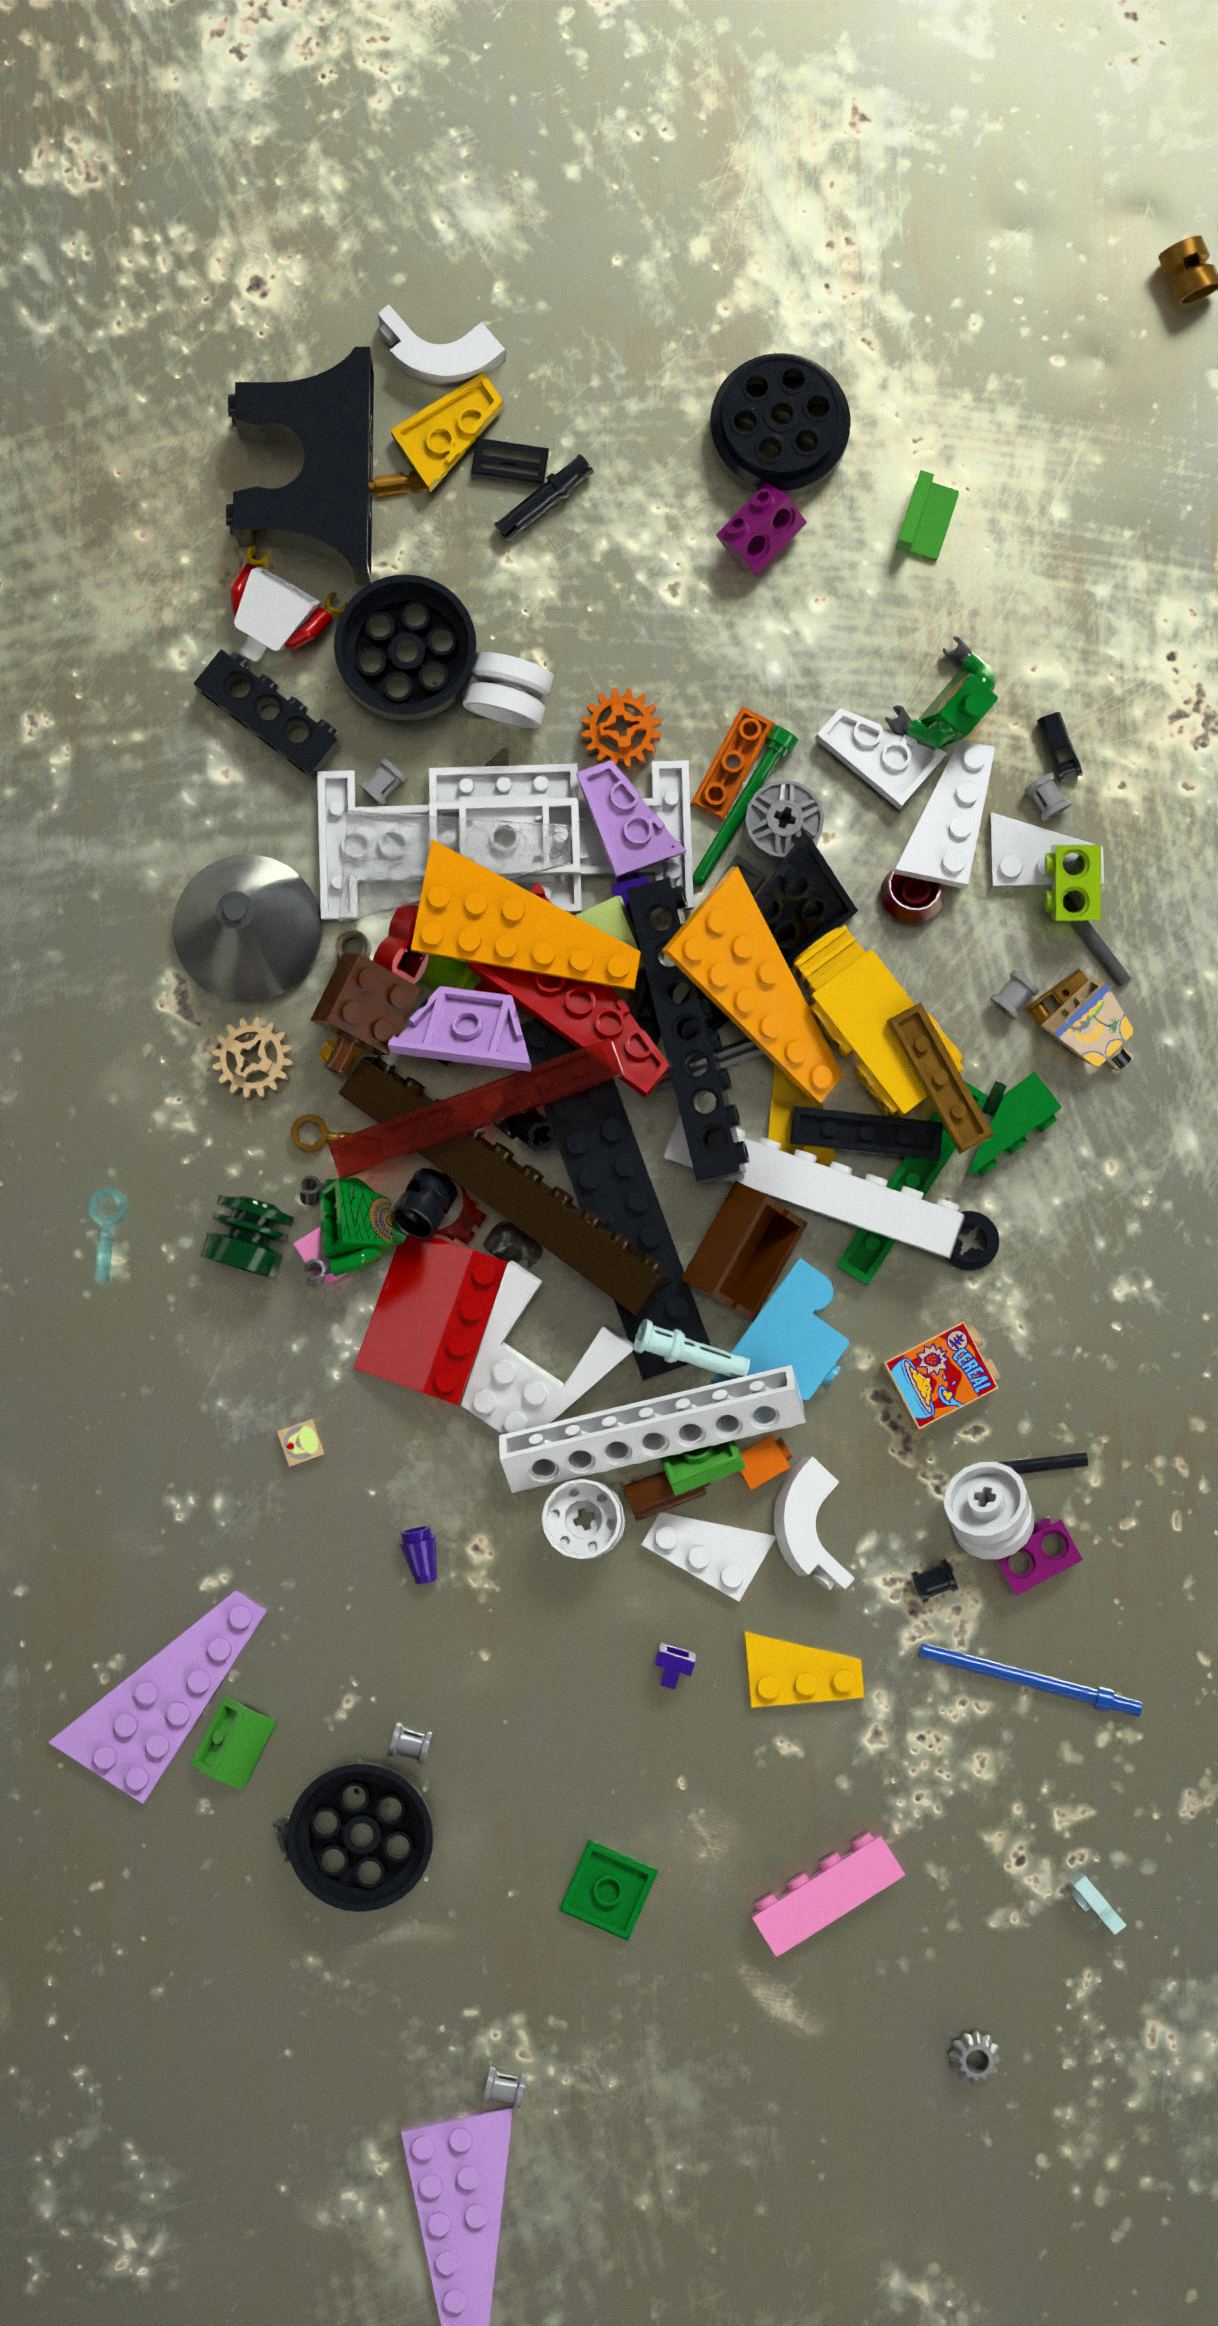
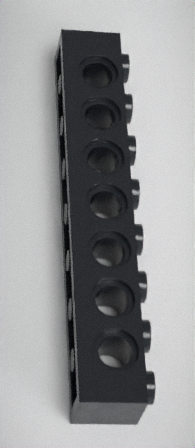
[626,877,750,1184]

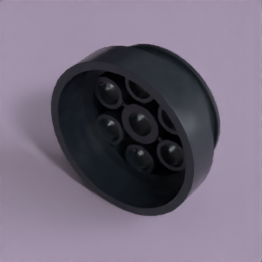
[710,353,851,497]
[334,574,477,721]
[287,1762,434,1912]

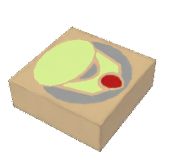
[277,1419,325,1467]

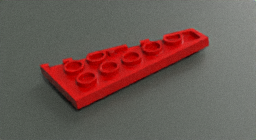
[468,882,670,1098]

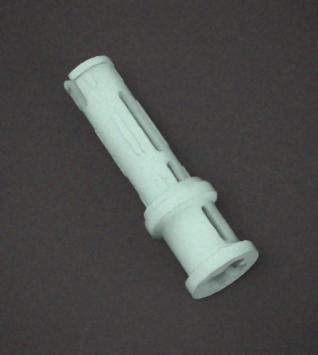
[634,1319,750,1379]

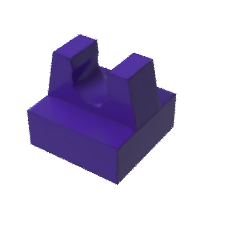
[655,1642,697,1690]

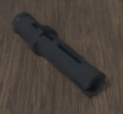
[494,454,594,543]

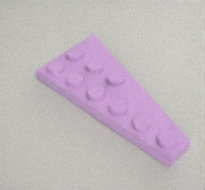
[48,1590,268,1804]
[401,2105,513,2326]

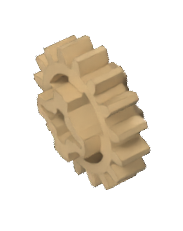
[211,1017,293,1099]

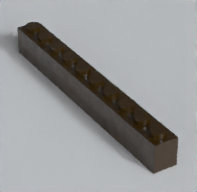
[338,1055,670,1315]

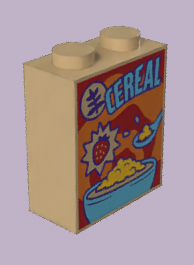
[881,1321,1001,1430]

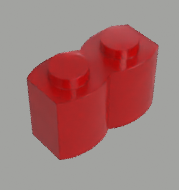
[373,903,429,984]

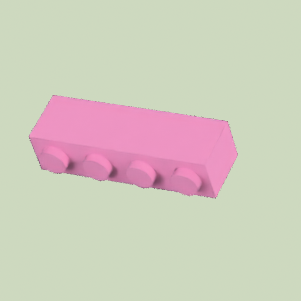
[751,1832,905,1958]

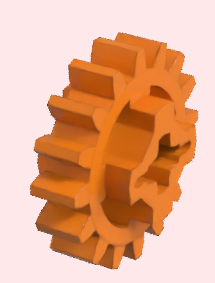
[581,688,661,770]

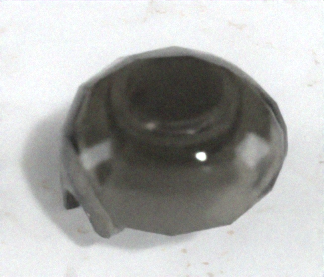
[482,1219,543,1268]

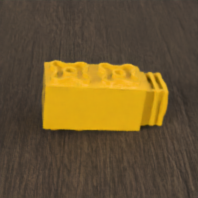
[791,925,964,1118]

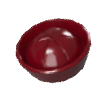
[881,867,945,923]

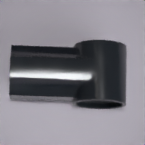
[489,1091,556,1152]

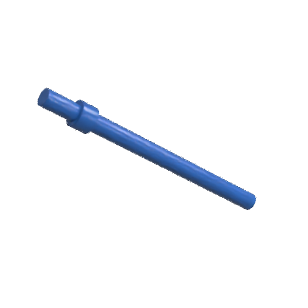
[919,1643,1143,1717]

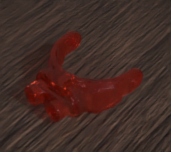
[434,1171,488,1245]

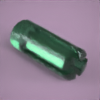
[982,1081,1007,1115]

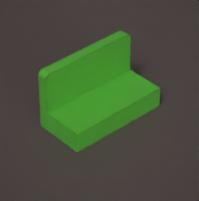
[895,470,959,561]
[190,1696,276,1789]

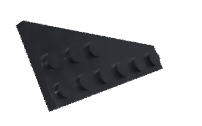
[681,832,858,1040]

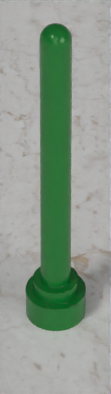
[693,725,799,886]

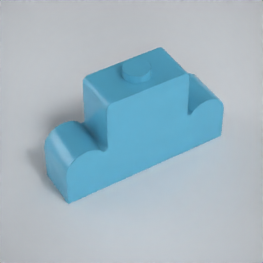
[711,1258,849,1401]

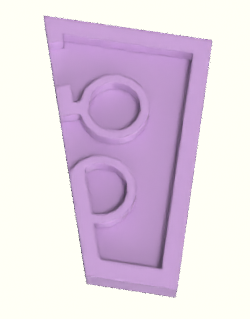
[576,760,686,879]

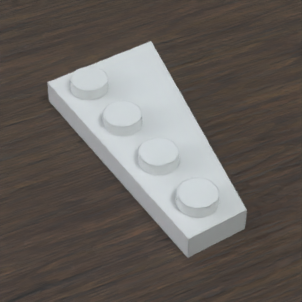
[893,740,995,889]

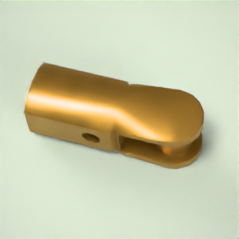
[1025,969,1088,1028]

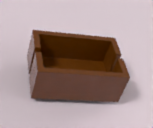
[681,1181,808,1322]

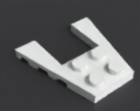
[461,1260,634,1434]

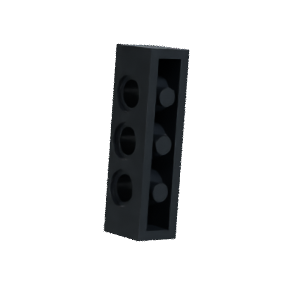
[193,649,340,780]

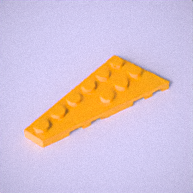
[411,839,641,991]
[662,866,843,1103]

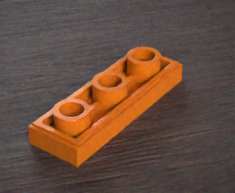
[690,706,775,822]

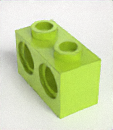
[1045,844,1101,921]

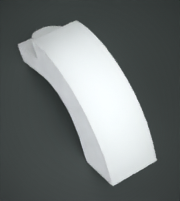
[377,304,506,386]
[774,1456,855,1590]

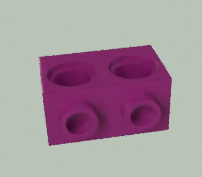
[716,482,807,576]
[993,1516,1083,1596]

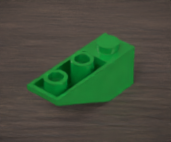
[965,1072,1062,1177]

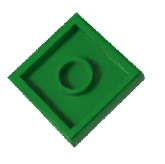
[558,1839,658,1941]

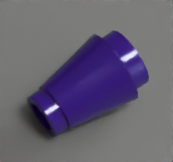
[399,1526,438,1584]

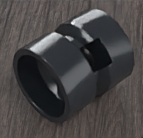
[391,1168,458,1239]

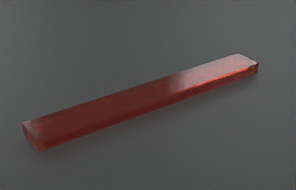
[328,1038,624,1179]

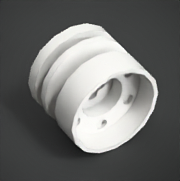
[542,1479,626,1559]

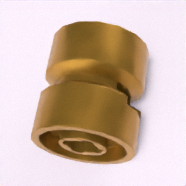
[1158,236,1218,305]

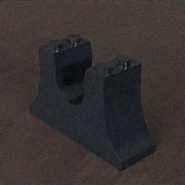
[226,346,375,585]

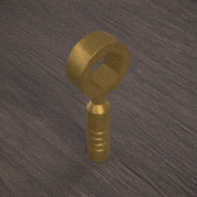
[291,1114,384,1154]

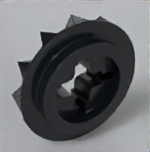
[944,1211,999,1271]

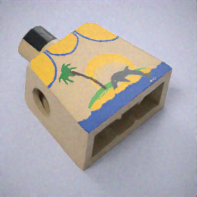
[1041,977,1134,1070]

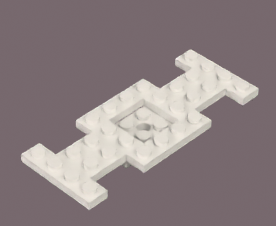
[317,760,694,921]

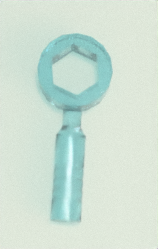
[89,1188,128,1281]

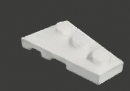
[641,1512,776,1601]

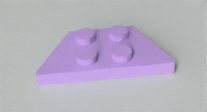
[388,986,531,1072]

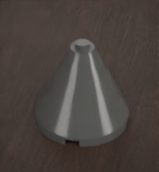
[173,854,323,1004]

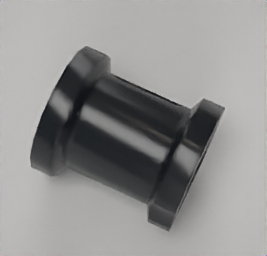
[911,1559,959,1604]

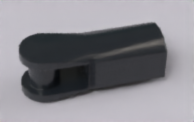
[1037,712,1082,783]

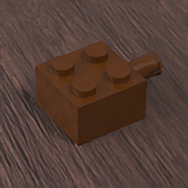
[310,953,421,1077]

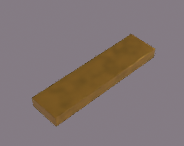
[886,1002,994,1154]

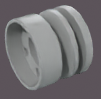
[743,780,824,867]

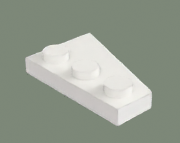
[814,708,948,810]
[989,812,1104,888]

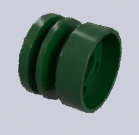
[200,1195,295,1279]

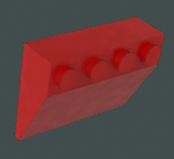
[353,1235,509,1406]

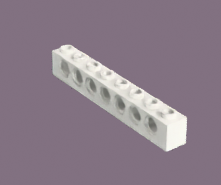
[499,1365,806,1493]

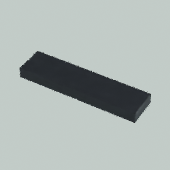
[790,1106,943,1161]

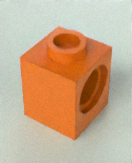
[739,1435,792,1490]

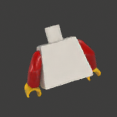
[230,546,347,662]

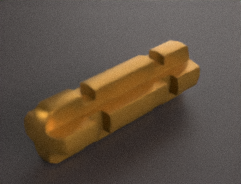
[368,471,427,498]

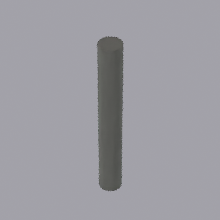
[1063,893,1132,987]

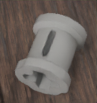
[358,758,407,806]
[1025,772,1072,822]
[989,970,1039,1020]
[388,1722,433,1765]
[483,2066,527,2108]

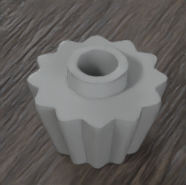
[948,2031,1001,2084]

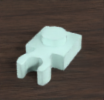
[1069,1872,1126,1935]

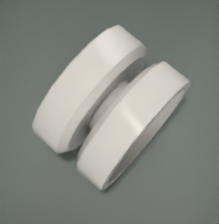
[463,652,554,729]
[944,1462,1035,1559]

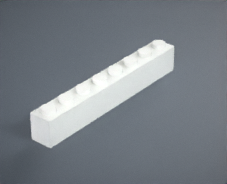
[664,1116,965,1259]

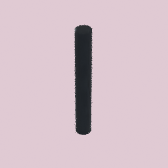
[998,1451,1088,1474]

